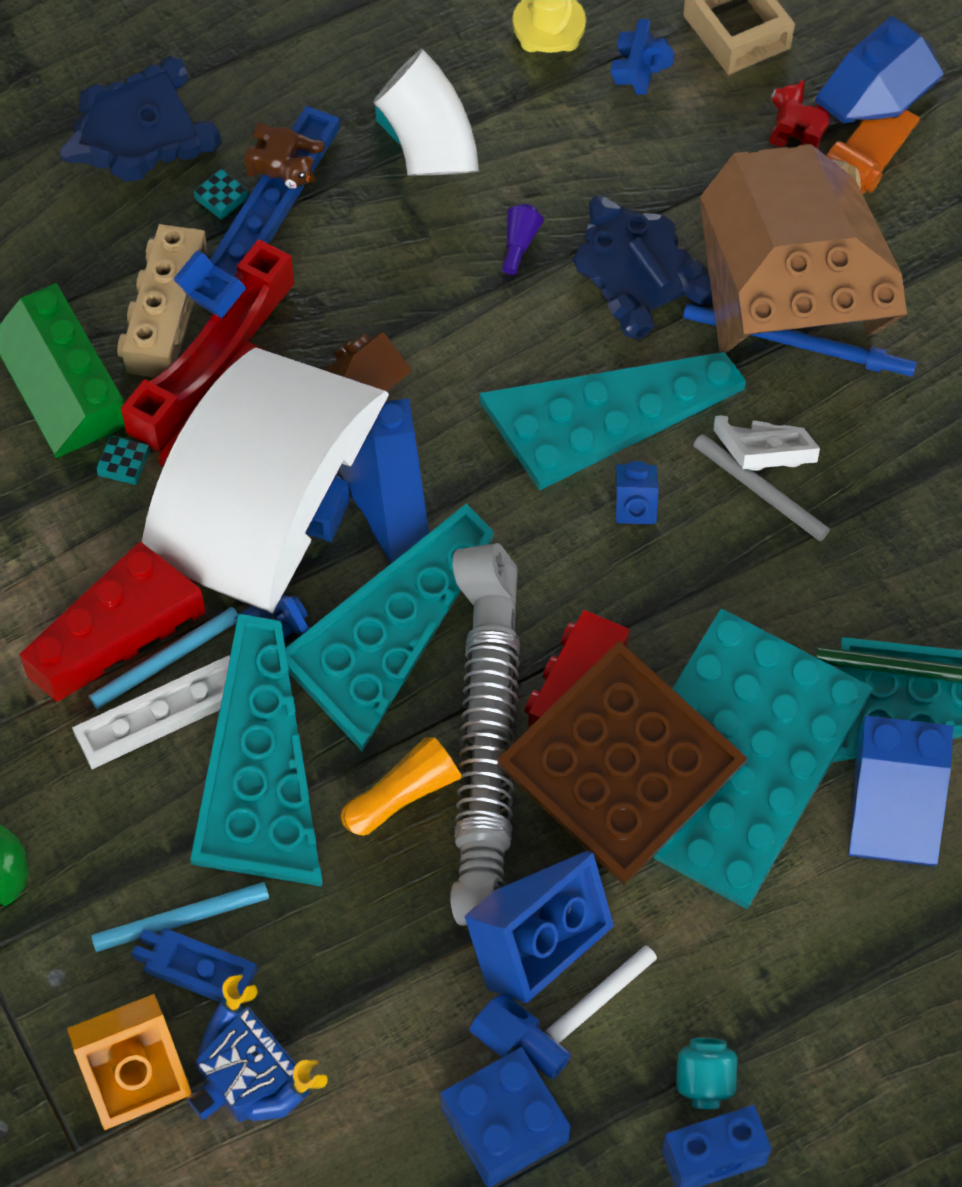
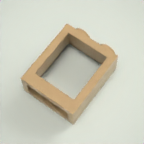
[683,0,795,75]

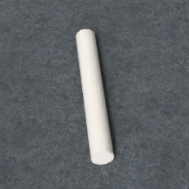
[545,945,657,1044]

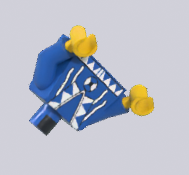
[187,974,328,1122]

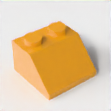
[67,994,192,1130]

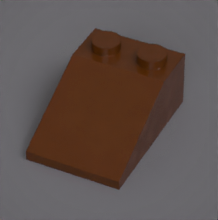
[325,332,412,392]

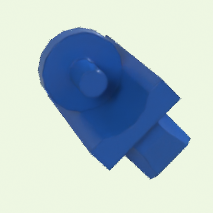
[611,19,675,95]

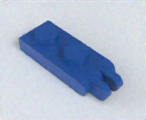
[131,929,258,1005]

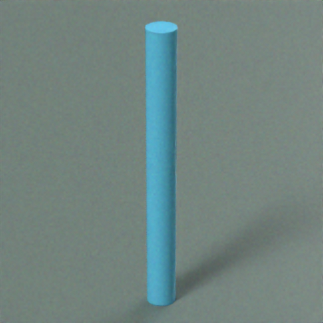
[88,606,238,710]
[91,882,269,952]

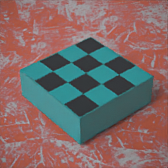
[194,169,249,220]
[96,435,150,486]

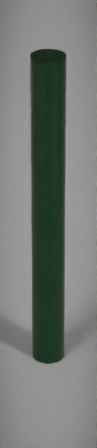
[815,646,962,683]

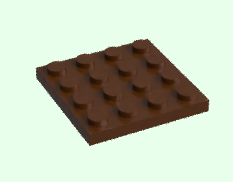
[497,641,748,886]

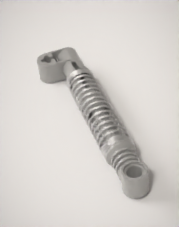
[451,543,521,926]

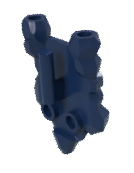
[60,55,221,181]
[572,196,713,340]

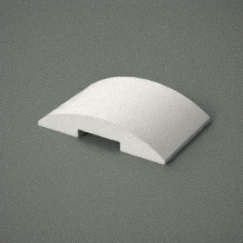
[142,347,389,614]

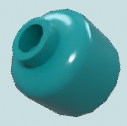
[676,1038,738,1109]

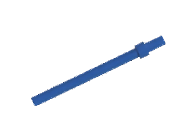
[683,303,917,377]

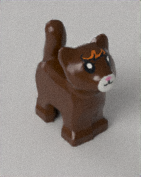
[244,123,325,189]

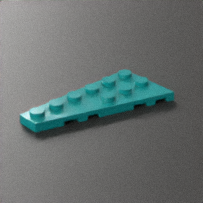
[479,352,746,491]
[285,503,494,751]
[190,614,323,887]
[832,637,962,763]

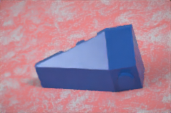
[337,398,429,564]

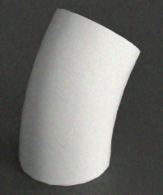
[373,49,479,176]

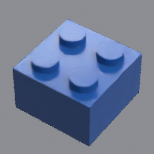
[440,1047,570,1187]

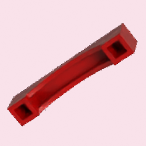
[121,239,294,452]

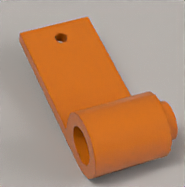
[826,110,920,194]

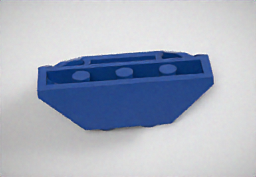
[815,15,944,123]

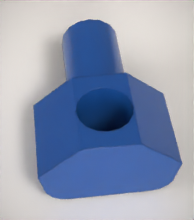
[469,993,571,1080]

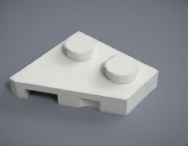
[713,416,820,471]

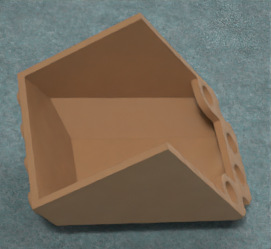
[699,144,907,353]

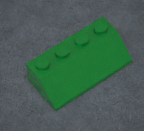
[0,283,125,458]

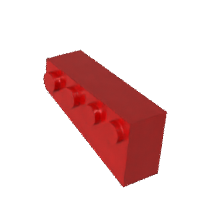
[19,541,206,702]

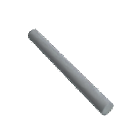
[693,434,830,541]

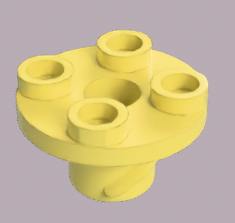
[513,0,586,53]

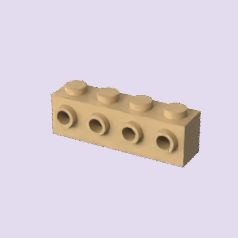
[117,224,208,378]

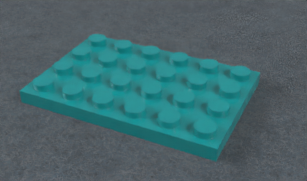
[653,608,873,910]

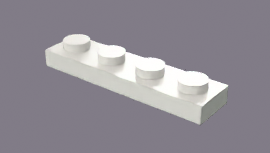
[72,655,230,769]

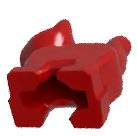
[769,80,829,149]

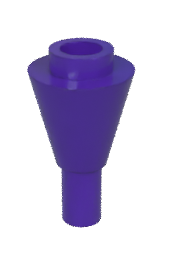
[502,203,544,275]

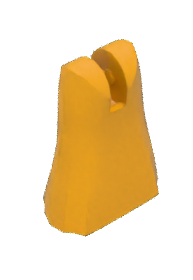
[340,737,462,835]

